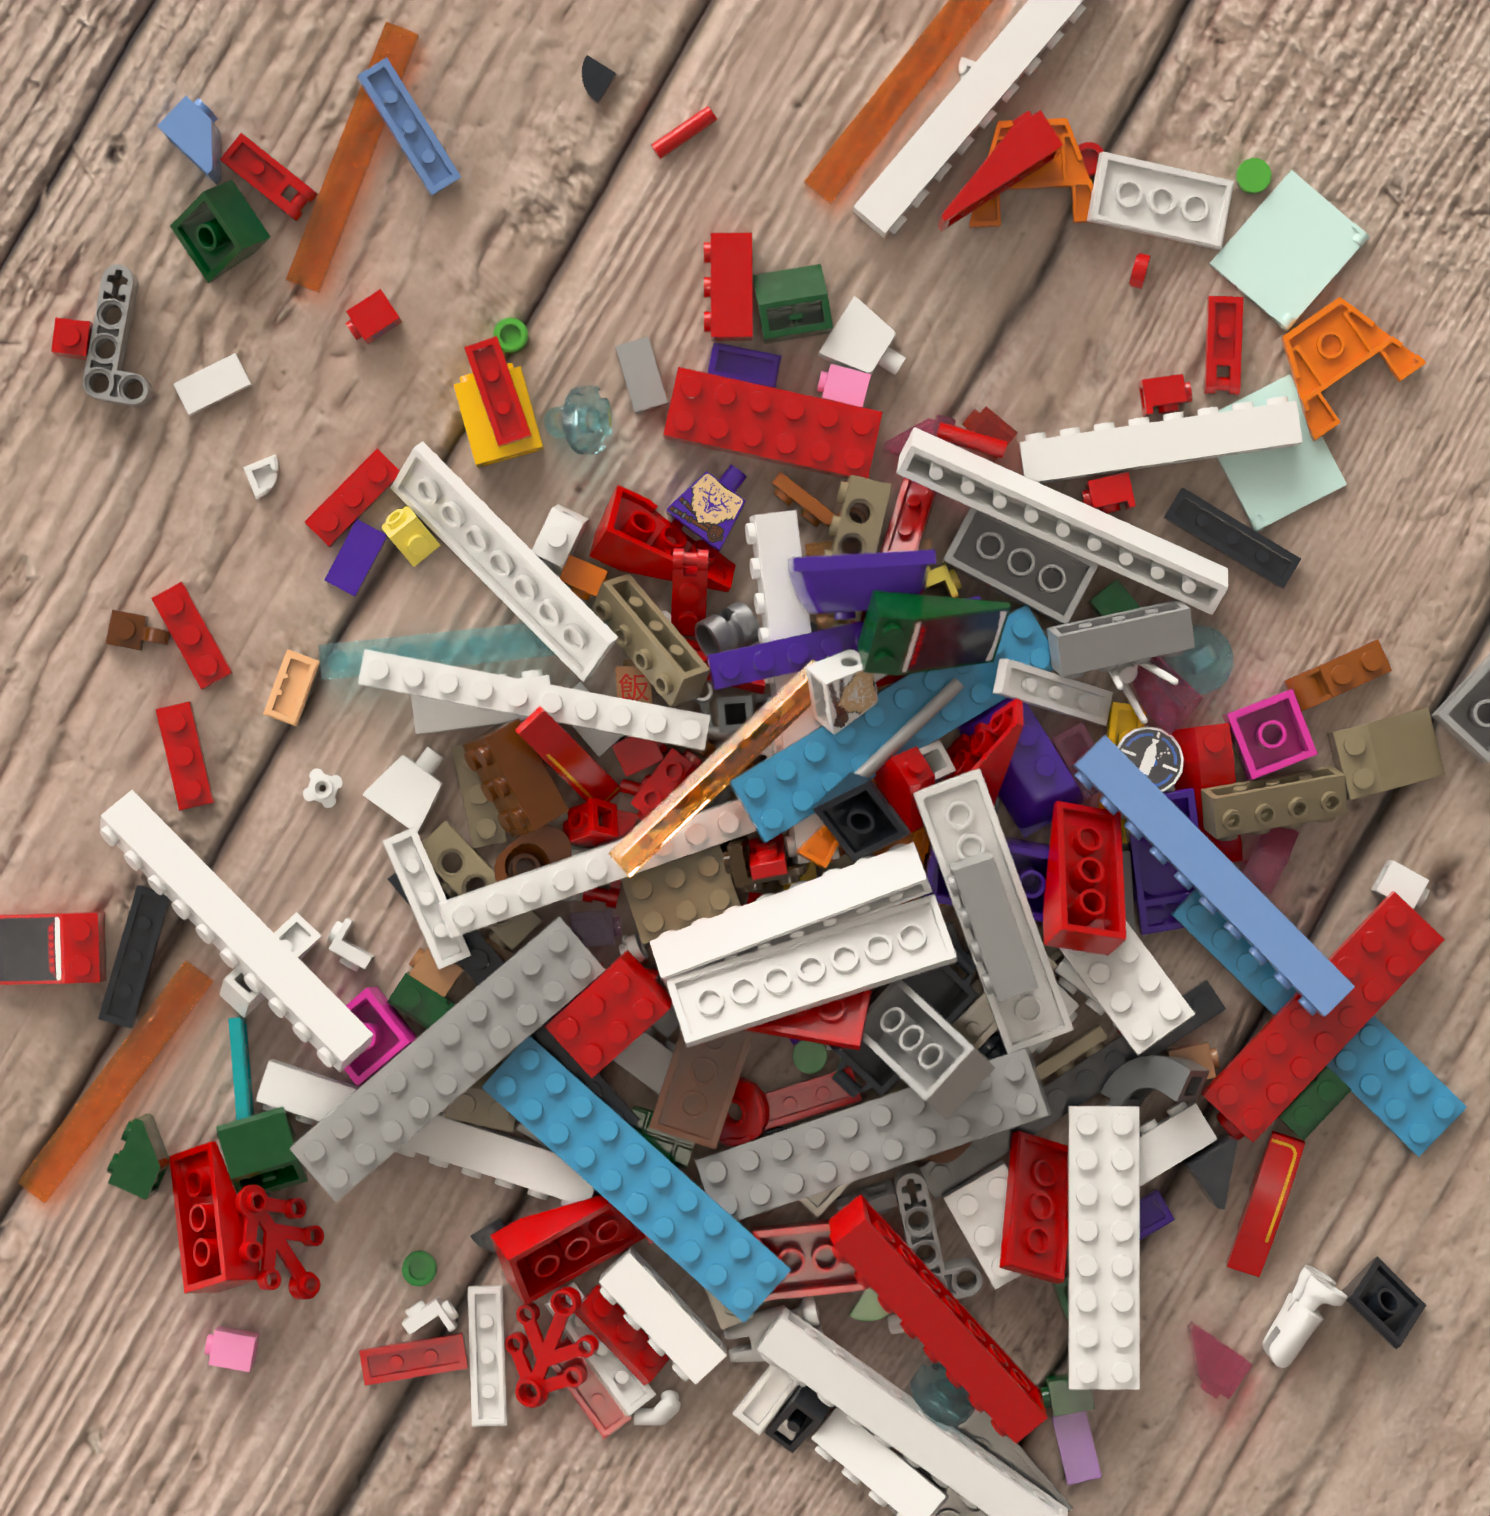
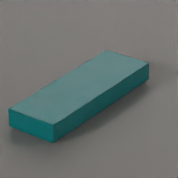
[228,1016,254,1120]

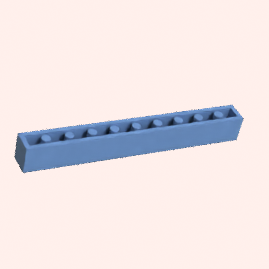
[1073,735,1355,1017]

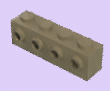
[591,573,710,707]
[1201,765,1347,841]

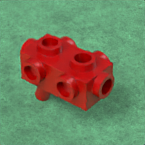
[620,748,703,828]

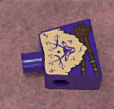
[666,464,747,552]

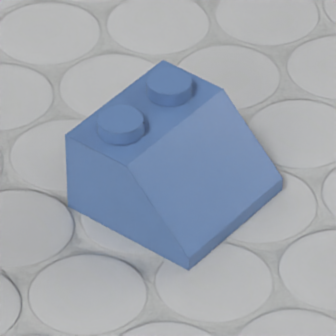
[157,96,222,185]

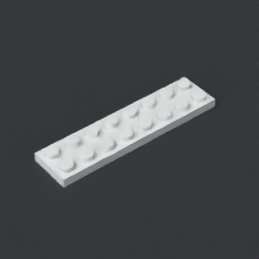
[390,442,618,682]
[913,769,1074,1054]
[666,894,957,1048]
[1068,1106,1140,1390]

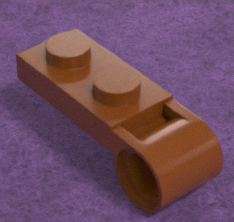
[772,472,867,540]
[1284,639,1392,712]

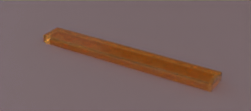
[804,0,994,204]
[286,22,419,293]
[608,659,816,878]
[17,960,214,1203]

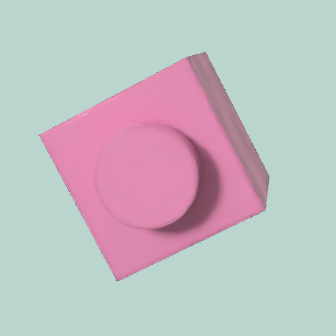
[817,364,871,407]
[204,1326,260,1372]

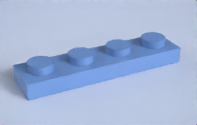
[357,57,461,196]

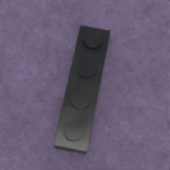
[1163,487,1301,589]
[98,885,171,1029]

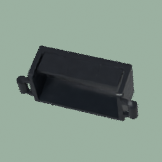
[828,946,979,1098]

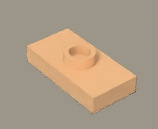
[263,649,321,727]

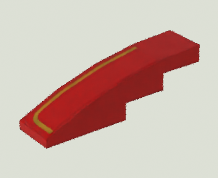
[515,706,620,802]
[1226,1130,1305,1278]

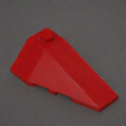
[589,485,736,593]
[940,698,1024,806]
[1166,723,1243,862]

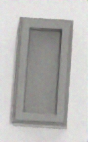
[615,337,668,414]

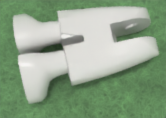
[1262,1265,1348,1368]
[723,1296,824,1362]

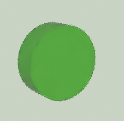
[1235,158,1271,194]
[493,318,528,354]

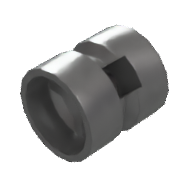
[694,601,760,657]

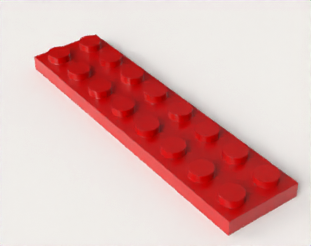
[1201,891,1445,1143]

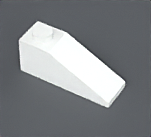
[219,912,321,1018]

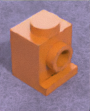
[559,555,609,601]

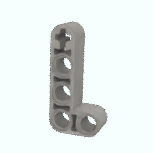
[83,264,153,408]
[894,1165,983,1299]

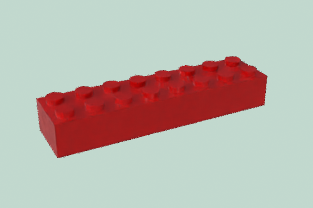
[829,1194,1048,1444]

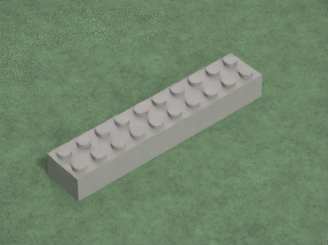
[290,916,605,1202]
[695,1048,1052,1221]

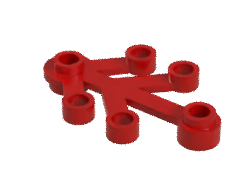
[235,1185,324,1300]
[504,1286,599,1408]

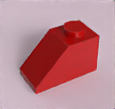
[874,746,935,834]

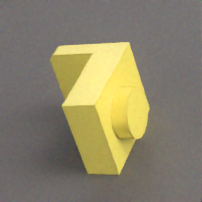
[382,506,441,567]
[925,564,962,598]

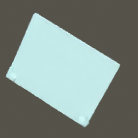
[1209,170,1370,331]
[1217,374,1347,531]

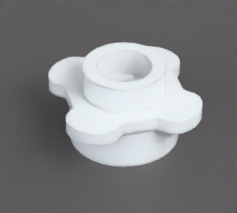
[303,769,343,808]

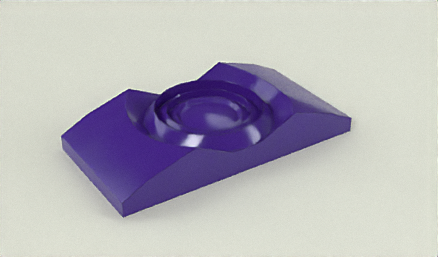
[1125,788,1199,935]

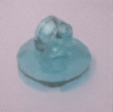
[544,385,612,455]
[1164,626,1233,694]
[910,1362,975,1426]

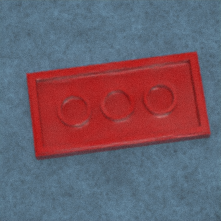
[999,1131,1068,1284]

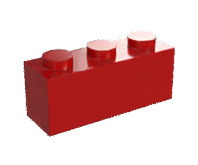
[704,233,753,341]

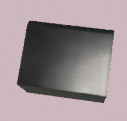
[813,772,910,862]
[1182,1134,1238,1210]
[1342,1256,1426,1349]

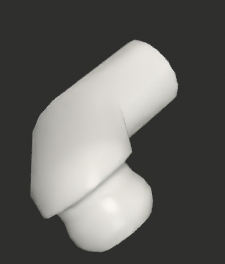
[634,1390,681,1426]

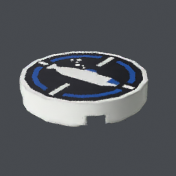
[1117,726,1184,793]

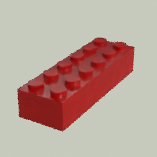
[663,367,883,479]

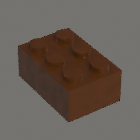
[462,718,569,836]

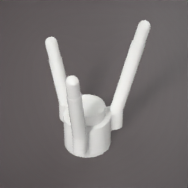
[1107,662,1179,724]

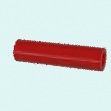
[651,106,717,159]
[936,422,1007,458]

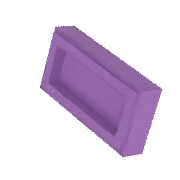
[1051,1411,1102,1485]

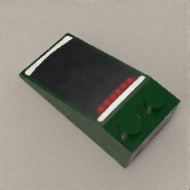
[857,590,1011,675]

